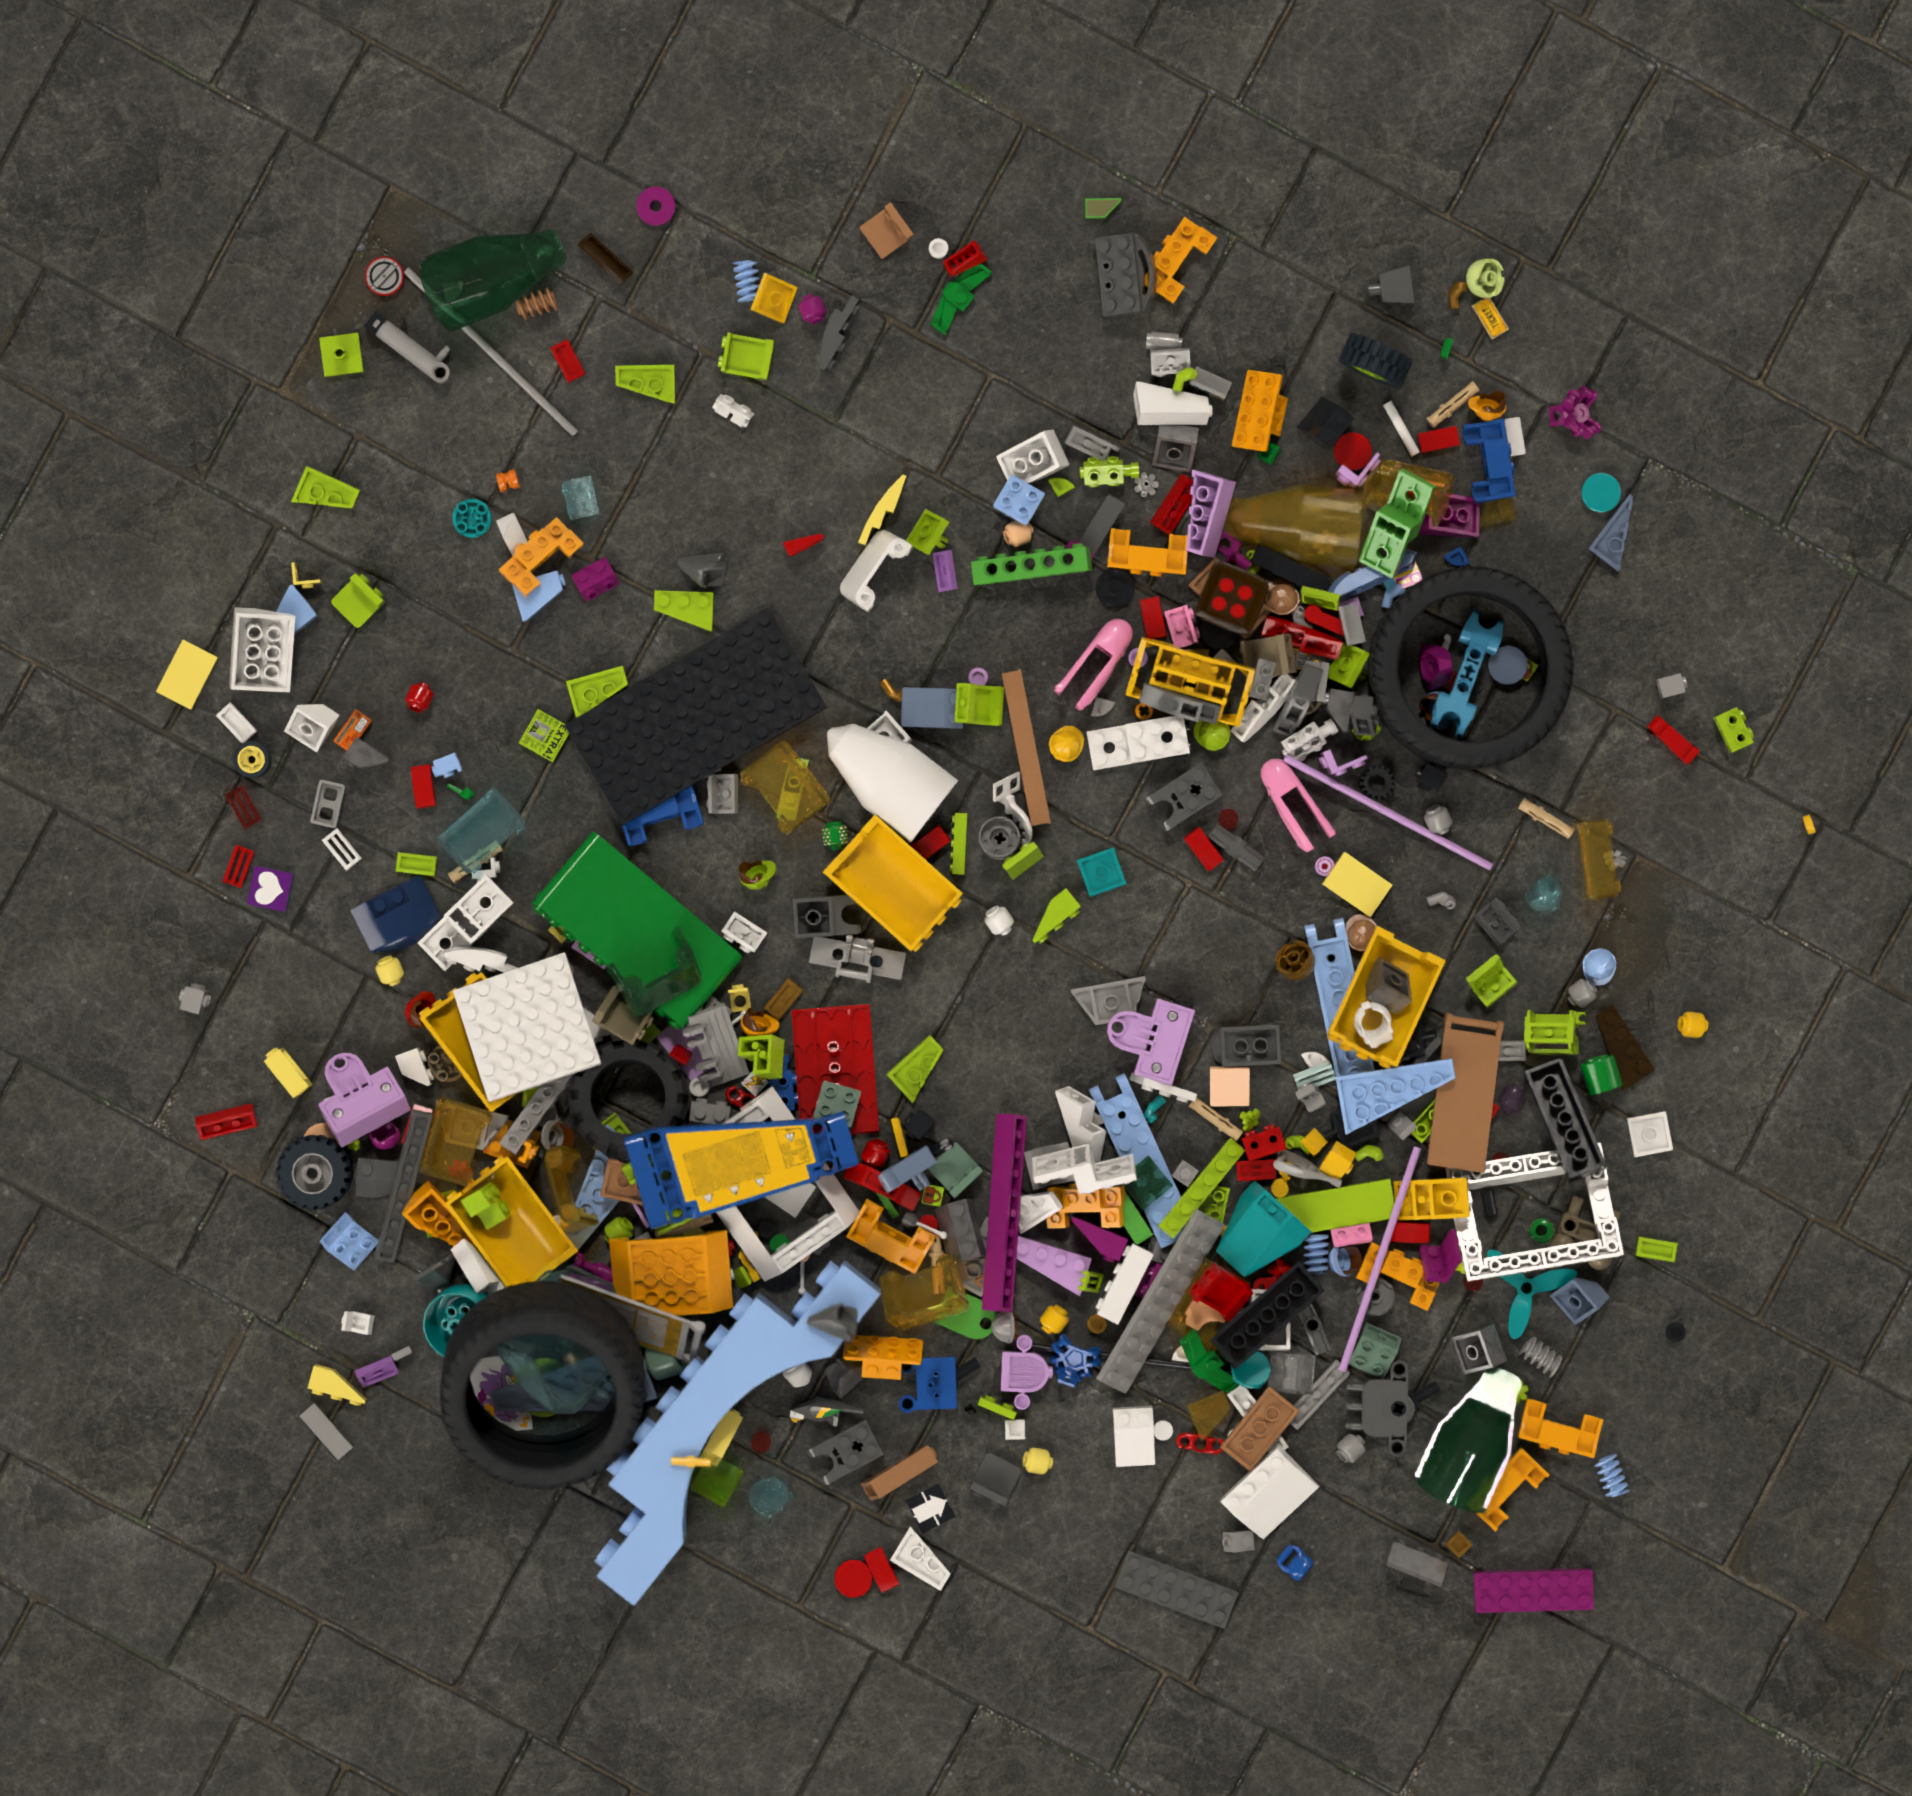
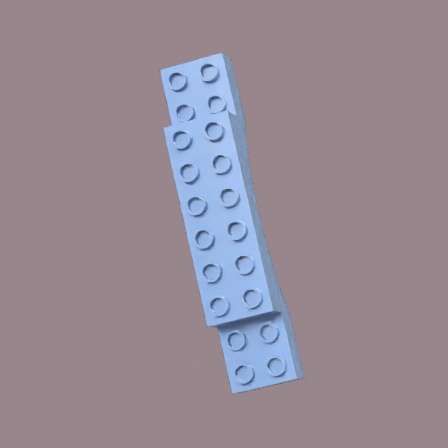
[594,1260,881,1606]

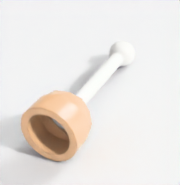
[798,1254,810,1295]

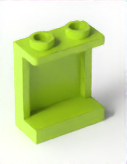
[718,332,775,381]
[954,683,1004,726]

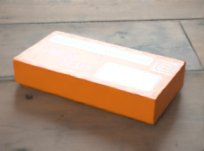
[333,709,372,751]

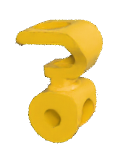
[1271,1161,1295,1198]

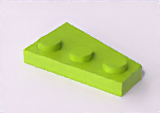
[291,466,361,508]
[654,590,714,632]
[566,666,628,718]
[886,1034,943,1103]

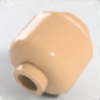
[1003,520,1034,547]

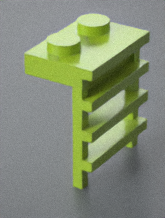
[1466,954,1517,1008]

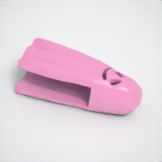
[1054,619,1133,710]
[1261,759,1336,852]

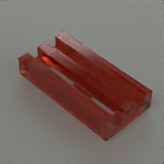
[225,785,262,829]

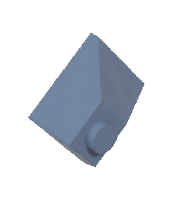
[1549,1277,1609,1325]

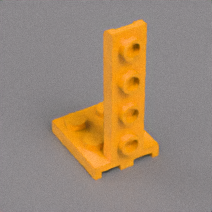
[483,1119,541,1169]

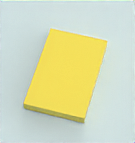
[156,640,218,710]
[1322,852,1392,917]

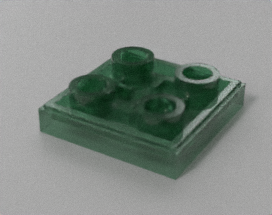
[1121,1155,1173,1210]

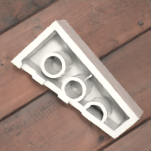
[1095,1243,1154,1325]

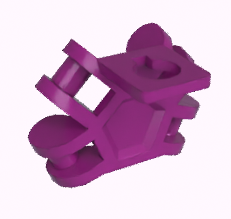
[1548,386,1601,439]

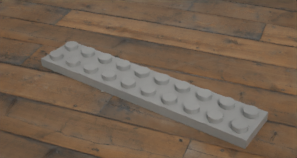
[1096,1209,1225,1394]

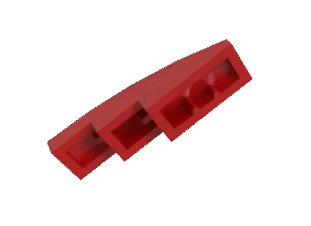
[1261,615,1343,660]

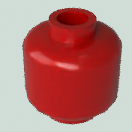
[405,682,434,713]
[861,1139,890,1169]

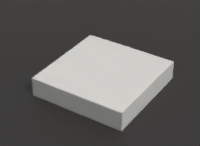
[1627,1111,1673,1157]

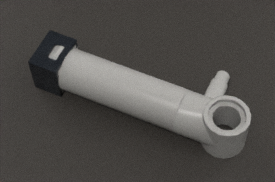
[364,311,451,384]

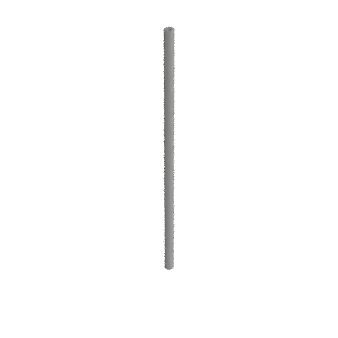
[404,267,578,436]

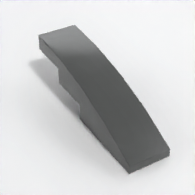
[1067,494,1126,573]

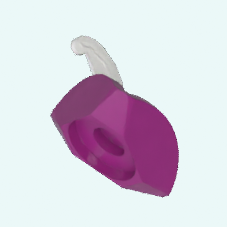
[1419,634,1453,691]

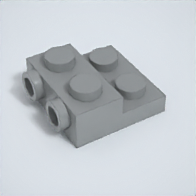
[688,1098,731,1126]

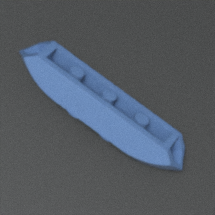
[1328,550,1417,602]

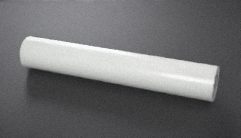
[1383,401,1420,457]

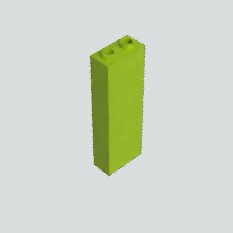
[1275,1178,1394,1233]

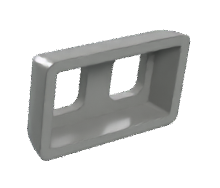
[310,780,345,828]

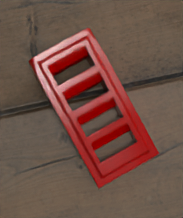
[943,240,988,277]
[783,534,824,557]

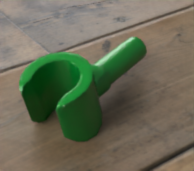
[447,783,475,800]

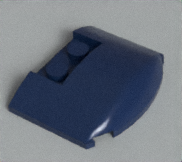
[350,875,441,953]

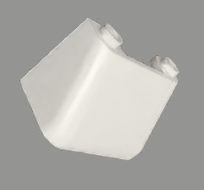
[840,530,913,613]

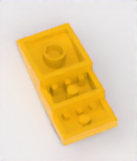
[1393,1178,1470,1220]

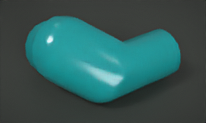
[1144,1095,1166,1124]

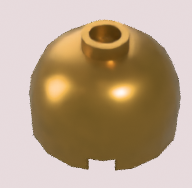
[1275,940,1315,981]

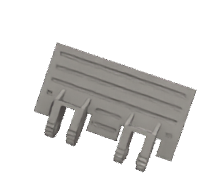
[683,1003,750,1087]

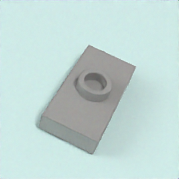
[1386,1111,1417,1140]

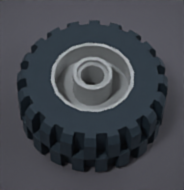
[275,1134,353,1211]

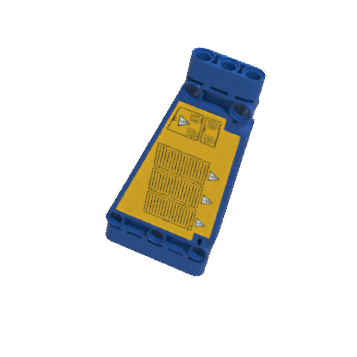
[623,1111,859,1230]

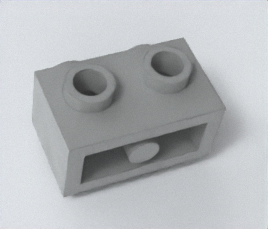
[179,983,211,1014]

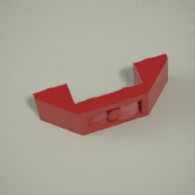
[843,1162,921,1211]

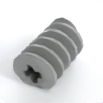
[1518,1336,1562,1378]

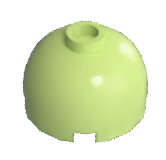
[1466,259,1504,298]

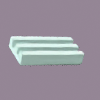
[1293,1061,1336,1090]

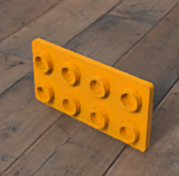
[1232,370,1288,452]

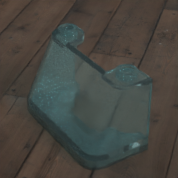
[436,786,526,875]

